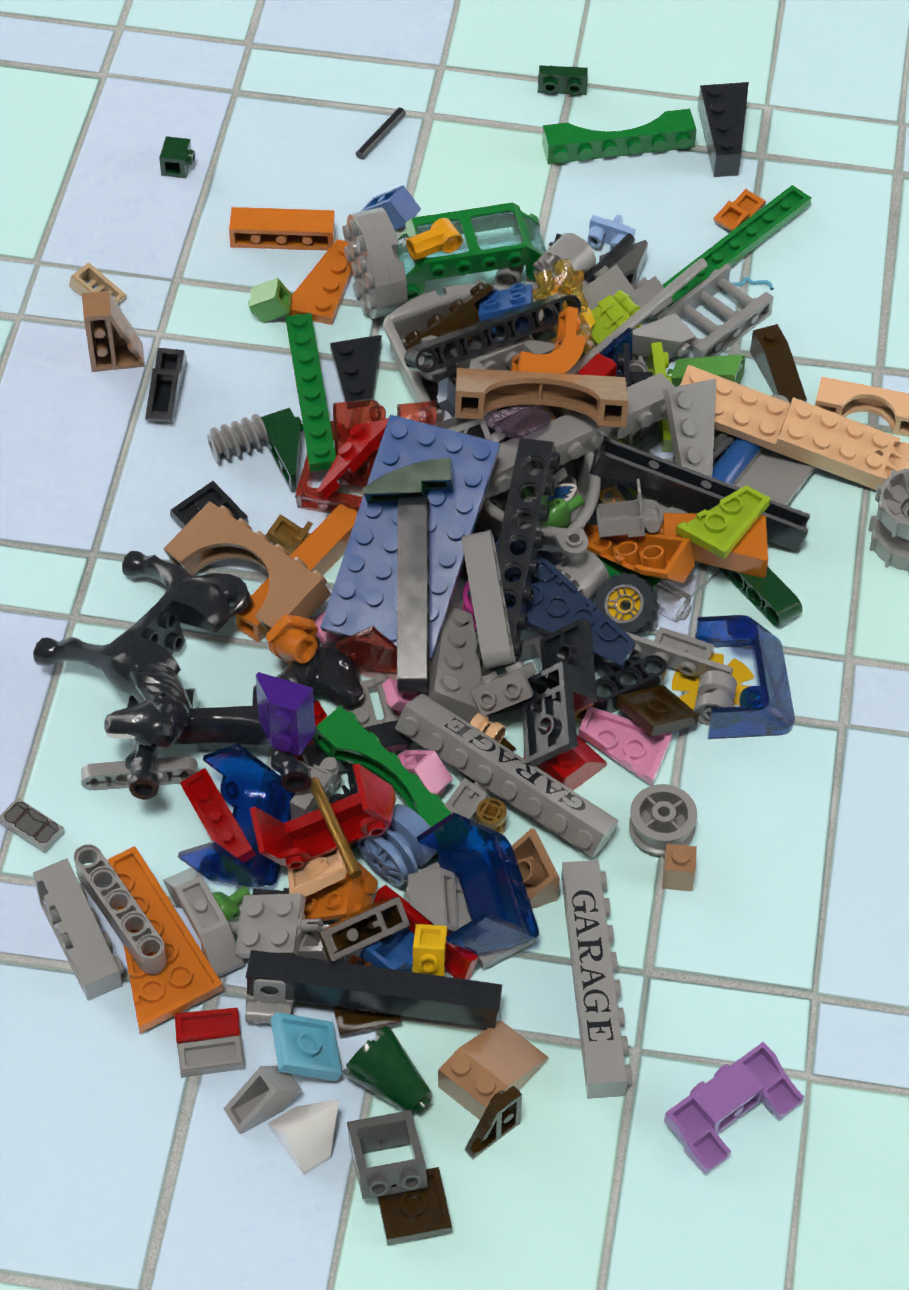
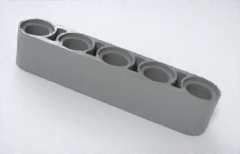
[462,530,515,669]
[73,844,167,974]

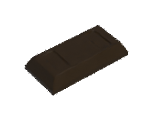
[333,1007,402,1037]

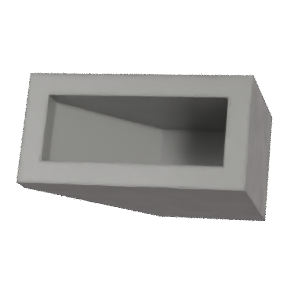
[406,867,460,935]
[223,1065,302,1134]

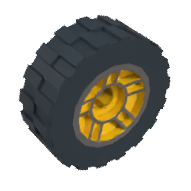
[593,573,660,636]

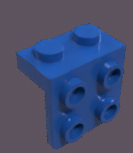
[478,283,539,333]

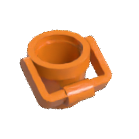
[266,615,318,664]

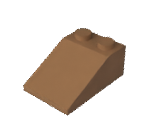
[438,1020,549,1120]

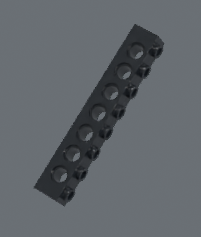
[476,438,560,666]

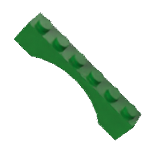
[542,108,697,164]
[312,705,468,862]

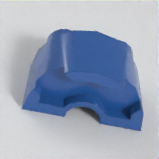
[360,927,415,972]

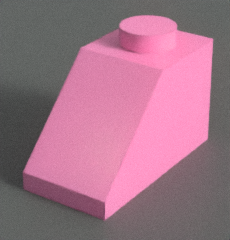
[397,750,453,796]

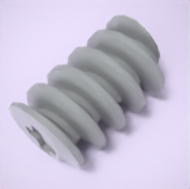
[207,414,269,463]

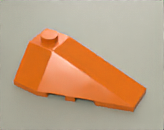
[583,524,695,583]

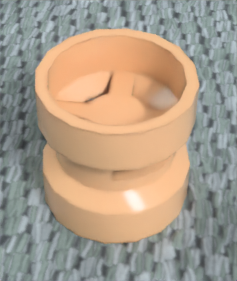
[470,712,506,744]

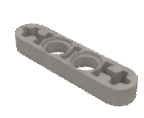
[81,756,198,790]

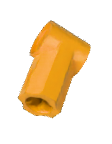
[406,218,463,260]

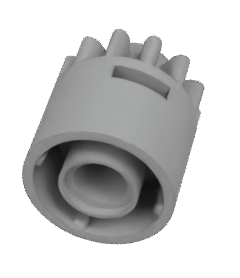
[533,233,596,295]
[556,550,610,600]

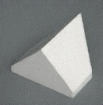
[268,1099,339,1175]

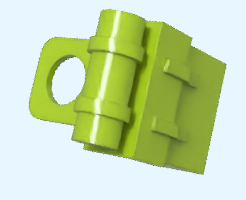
[591,290,641,347]

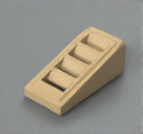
[69,262,127,304]

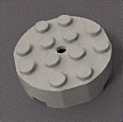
[342,207,408,319]

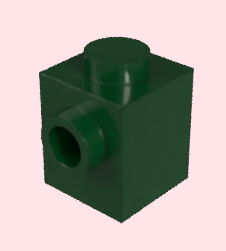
[159,136,195,179]

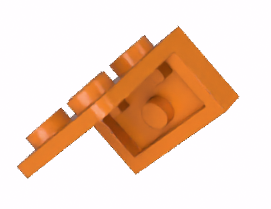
[304,861,378,921]

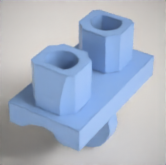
[588,214,636,250]

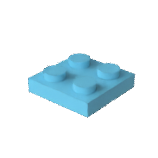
[270,1012,342,1081]

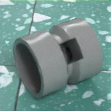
[694,670,737,726]

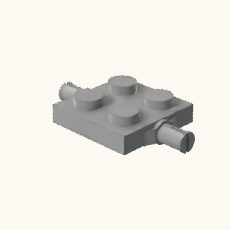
[228,893,323,958]

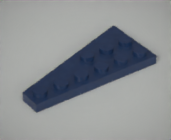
[467,539,636,670]

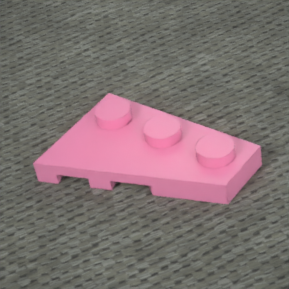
[578,706,672,786]

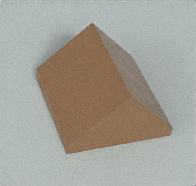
[491,828,560,913]

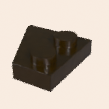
[464,1085,522,1160]

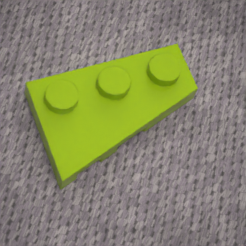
[676,485,771,559]

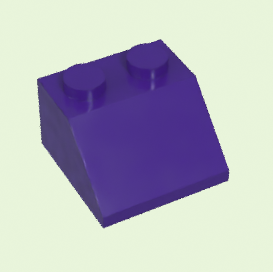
[255,672,315,756]

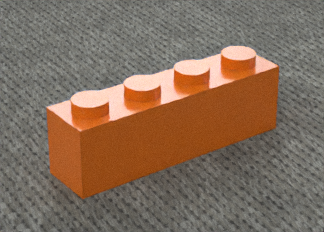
[229,207,335,251]

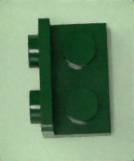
[537,65,588,95]

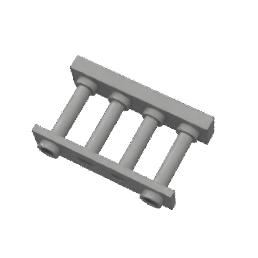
[654,264,774,358]

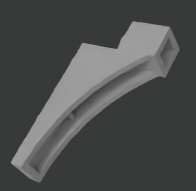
[533,264,674,336]

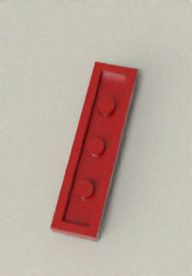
[180,768,256,871]
[373,885,479,980]

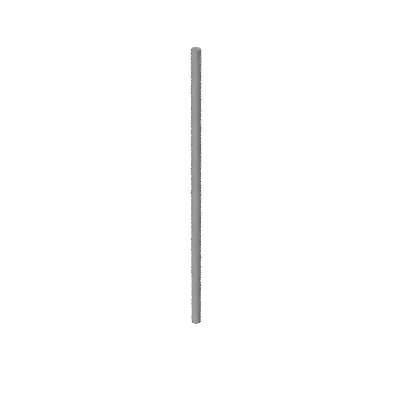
[491,258,707,443]

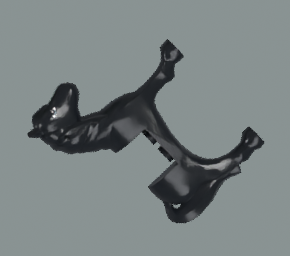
[33,551,253,751]
[125,637,364,800]

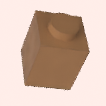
[662,844,697,891]

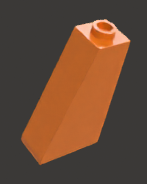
[656,513,768,578]

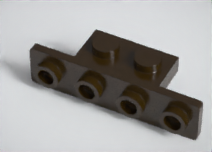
[403,282,495,350]

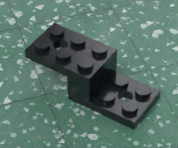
[521,618,598,766]

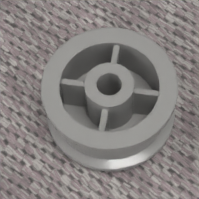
[629,784,697,857]

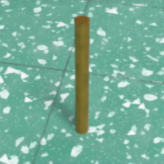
[309,777,362,879]

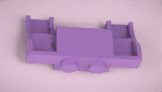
[664,1041,804,1175]

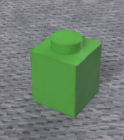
[248,278,292,323]

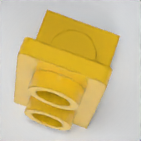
[413,924,447,976]

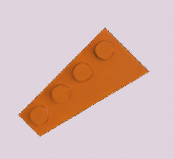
[286,239,353,325]

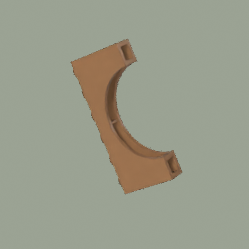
[455,368,628,428]
[163,501,331,632]

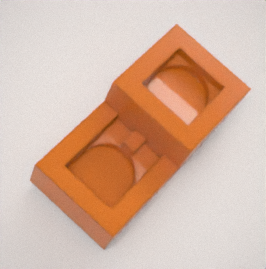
[713,189,766,231]

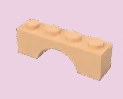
[815,376,909,437]

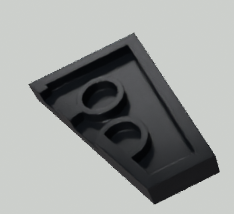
[330,335,382,409]

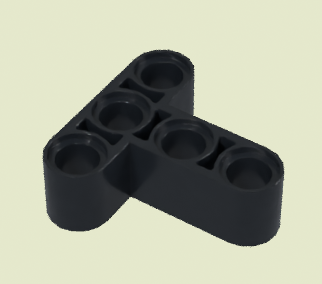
[591,655,667,713]

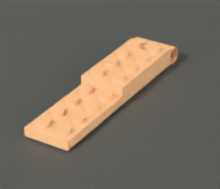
[680,365,909,490]

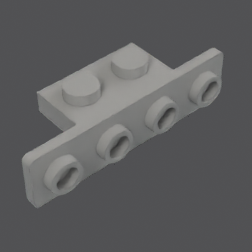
[626,627,733,678]

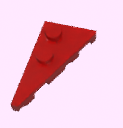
[316,418,389,500]

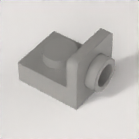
[445,778,492,826]

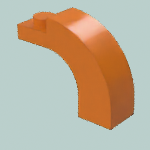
[511,306,586,374]

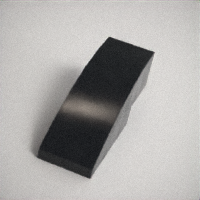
[145,348,187,423]

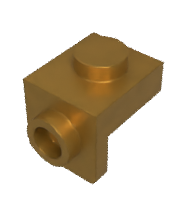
[266,514,313,555]

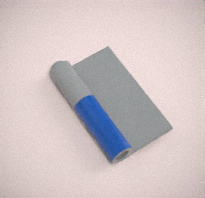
[712,394,816,506]

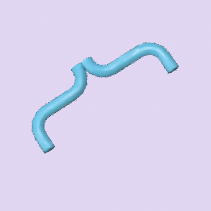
[725,277,774,294]

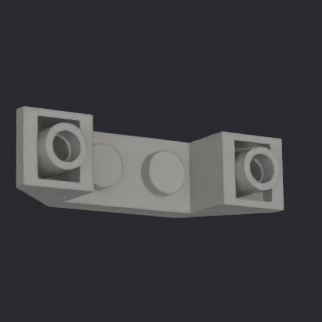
[469,338,555,371]
[163,868,244,977]

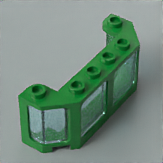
[395,202,547,301]

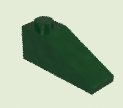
[260,407,304,493]

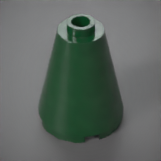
[343,1026,432,1115]

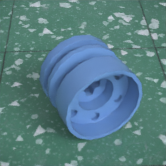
[357,804,439,887]

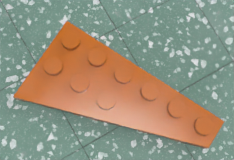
[108,846,223,1033]

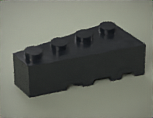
[697,82,749,177]

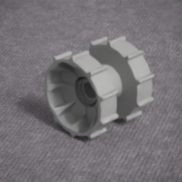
[868,469,909,573]

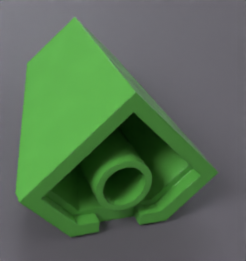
[667,354,746,387]

